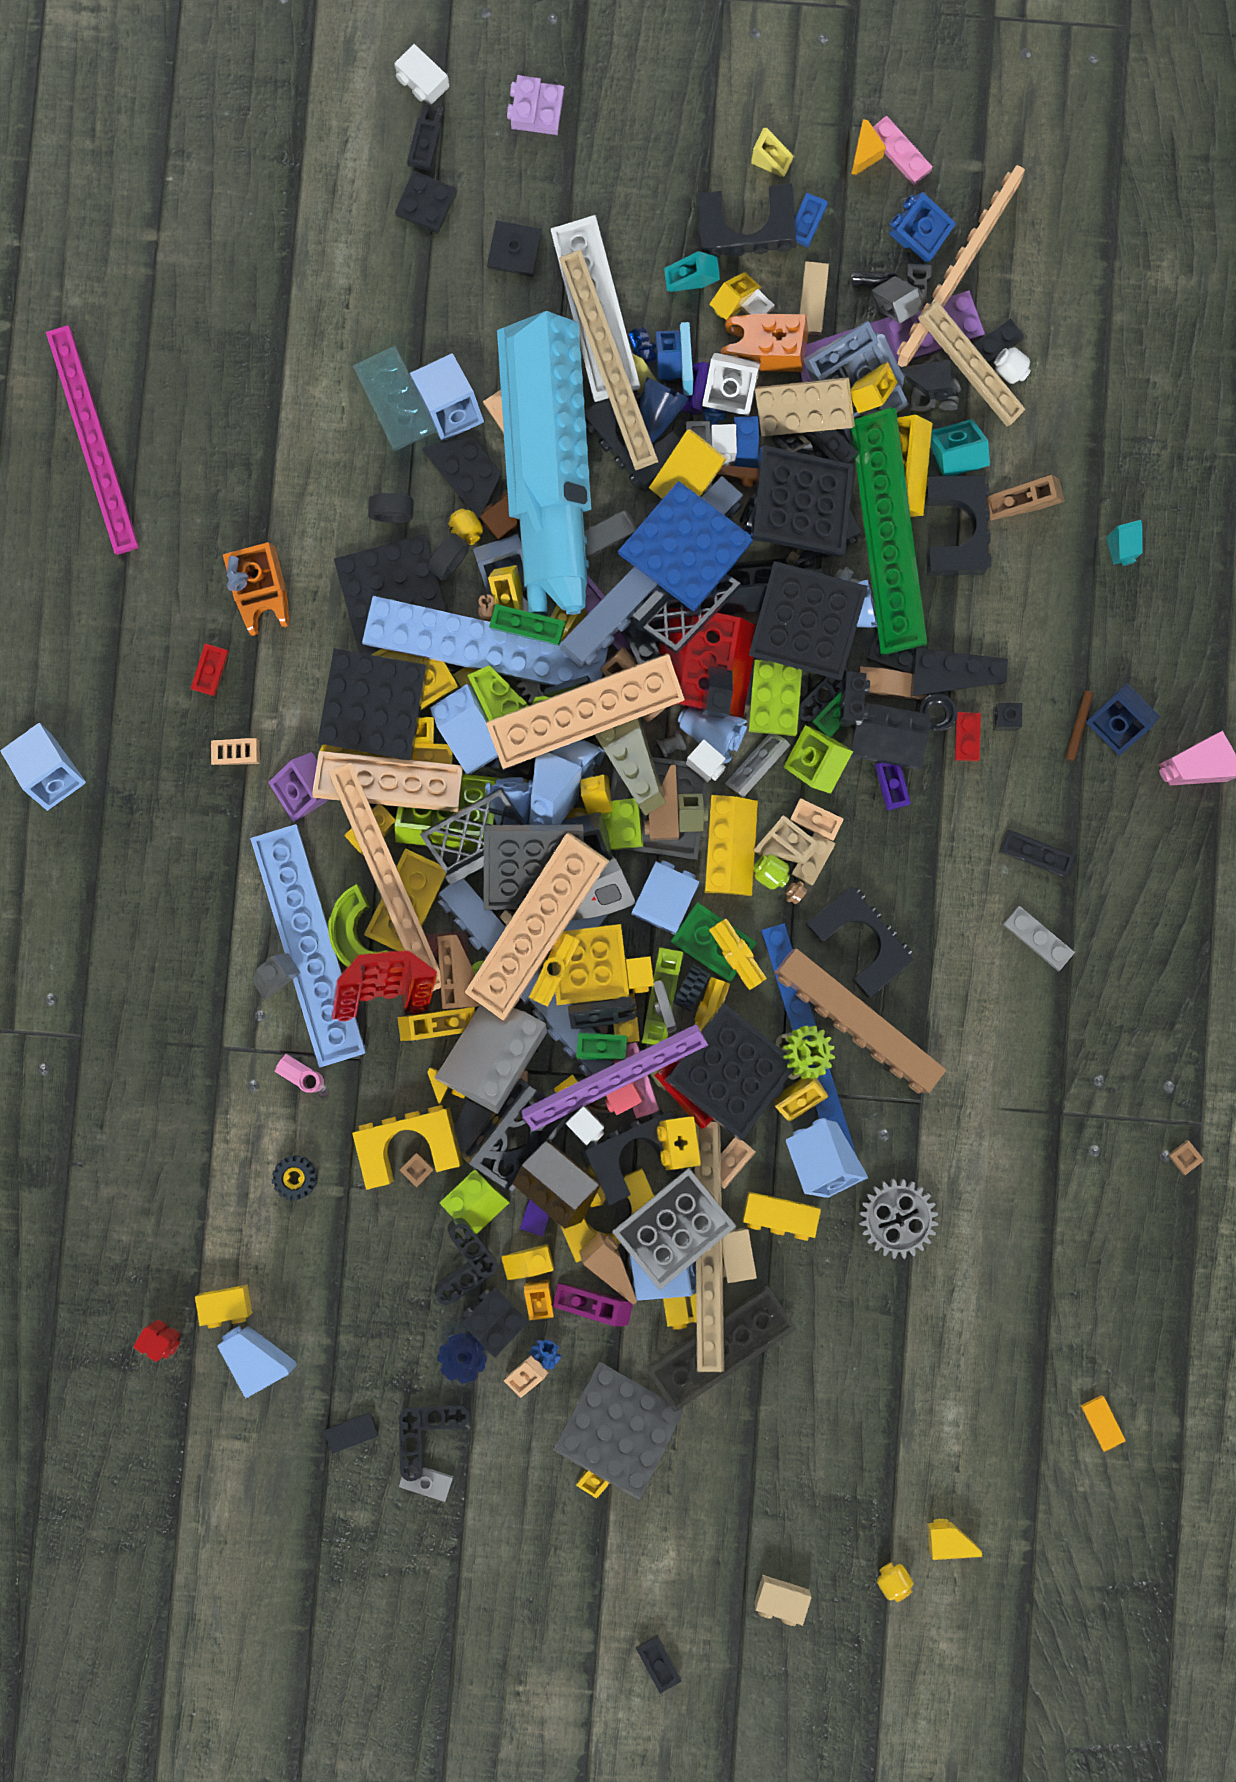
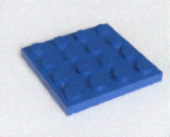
[618,481,754,611]

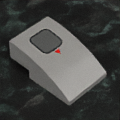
[571,859,636,920]

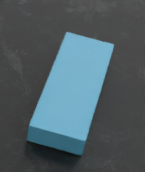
[680,322,693,396]

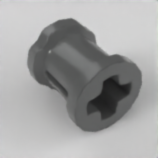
[656,730,687,759]

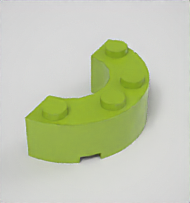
[328,884,390,967]

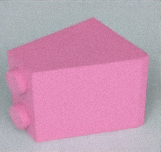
[1159,731,1236,785]

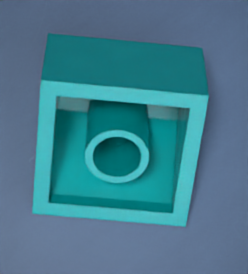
[930,419,990,476]

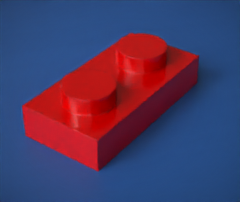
[190,644,229,697]
[954,712,981,762]

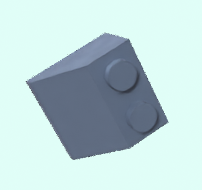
[473,534,527,597]

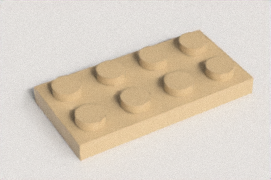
[755,378,855,436]

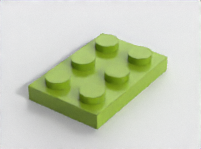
[748,660,802,736]

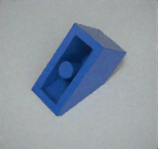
[656,331,682,381]
[733,416,759,469]

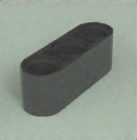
[584,510,638,558]

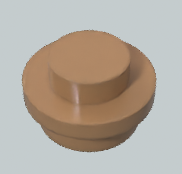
[785,881,807,904]

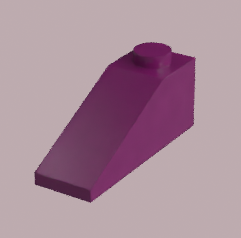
[553,1283,633,1326]

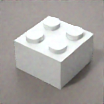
[702,353,761,416]

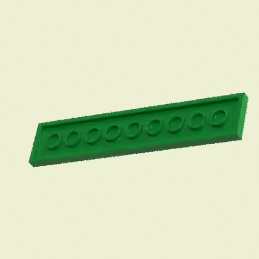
[851,407,927,654]

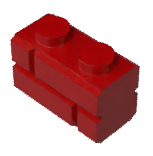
[134,1319,181,1362]

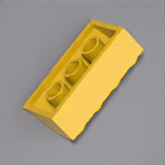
[897,415,932,517]
[704,795,758,896]

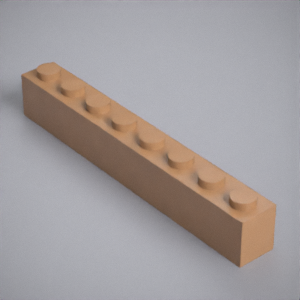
[774,948,946,1094]

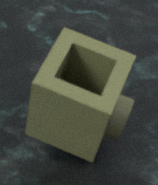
[678,794,708,832]

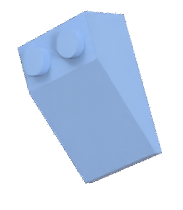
[430,684,498,775]

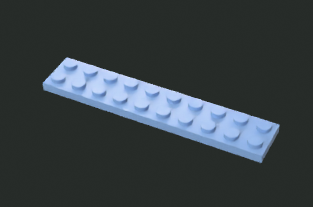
[362,596,608,686]
[250,824,367,1068]

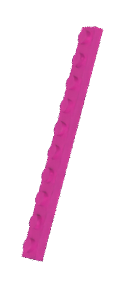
[46,325,139,555]

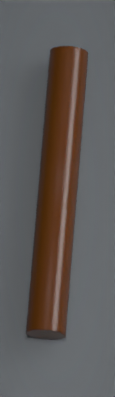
[1065,690,1094,761]

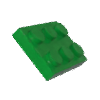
[671,902,757,982]

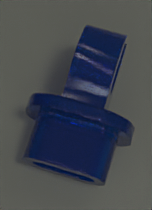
[629,327,657,363]

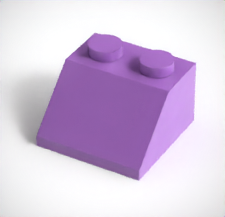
[268,752,329,822]

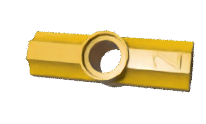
[709,919,767,990]
[529,932,580,1007]
[694,977,730,1031]

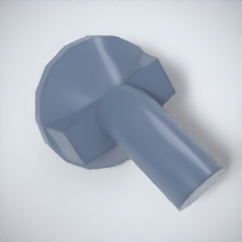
[226,556,248,591]

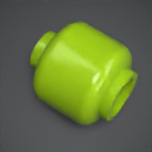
[753,854,790,890]

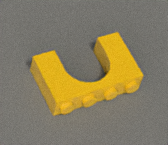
[352,1105,464,1190]
[561,1168,654,1263]

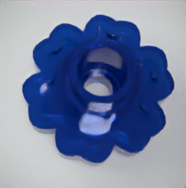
[437,1333,487,1384]

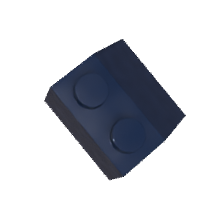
[1086,683,1161,756]

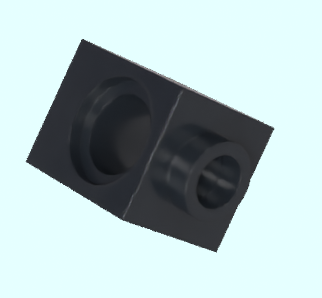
[993,703,1022,731]

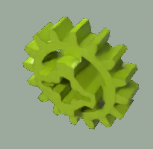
[783,1026,835,1079]

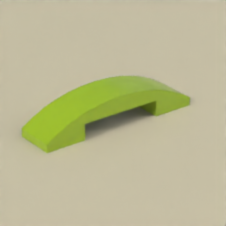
[642,948,683,1045]

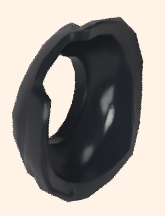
[919,693,958,731]

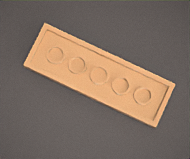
[312,751,463,812]

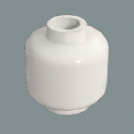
[994,348,1030,384]

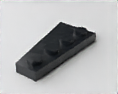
[910,648,1008,697]

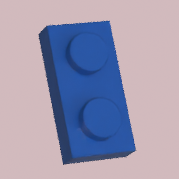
[795,193,828,248]

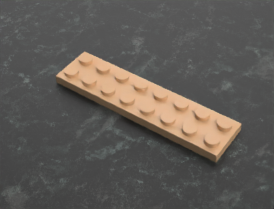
[485,654,684,769]
[465,833,609,1020]

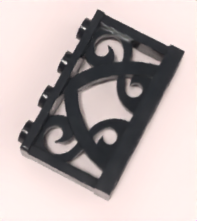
[461,1078,570,1192]

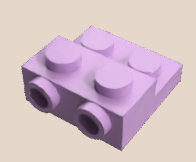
[507,75,564,135]

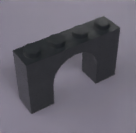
[698,183,797,258]
[585,390,680,491]
[925,476,991,576]
[805,886,914,997]
[579,1109,688,1206]

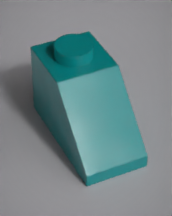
[664,251,720,292]
[1106,520,1142,566]

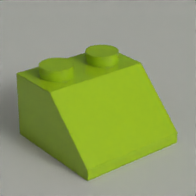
[784,725,853,794]
[440,1169,510,1233]

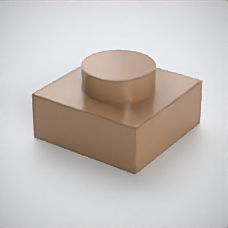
[1168,1140,1204,1175]
[400,1152,434,1187]

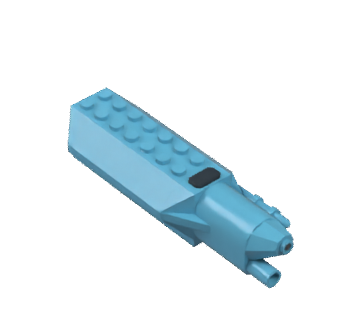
[497,311,591,615]

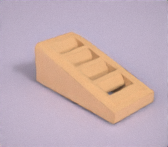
[211,738,260,765]

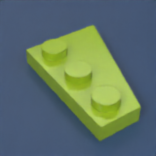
[468,665,528,721]

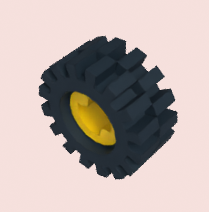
[673,965,710,1012]
[271,1155,318,1201]

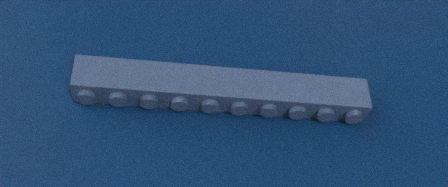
[560,476,743,669]
[438,878,615,1078]

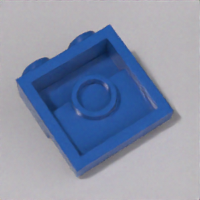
[889,192,956,262]

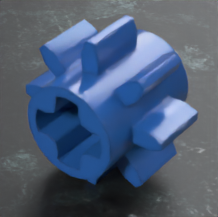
[529,1339,561,1370]

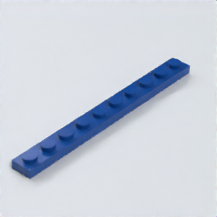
[761,923,856,1154]

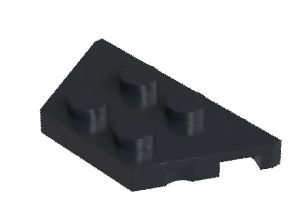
[422,437,502,521]

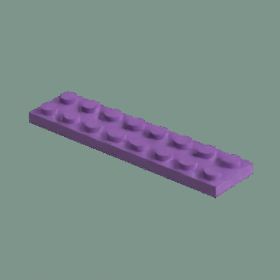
[798,291,985,382]

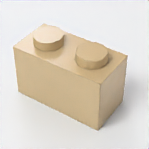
[722,1227,757,1283]
[754,1575,812,1626]

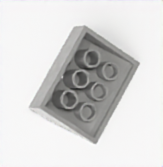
[435,1004,547,1114]
[613,1168,736,1290]

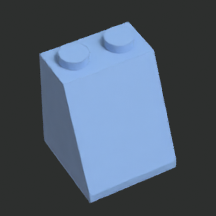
[410,353,484,442]
[0,723,86,811]
[530,752,582,825]
[632,860,699,935]
[786,1118,868,1198]
[629,1254,696,1300]
[217,1326,297,1398]

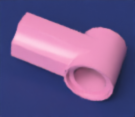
[275,1054,324,1093]

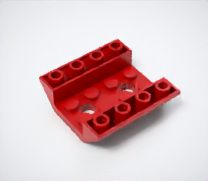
[659,608,756,718]
[331,950,437,1022]

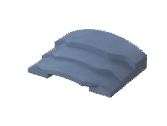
[804,321,909,442]

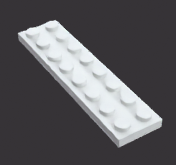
[551,215,641,402]

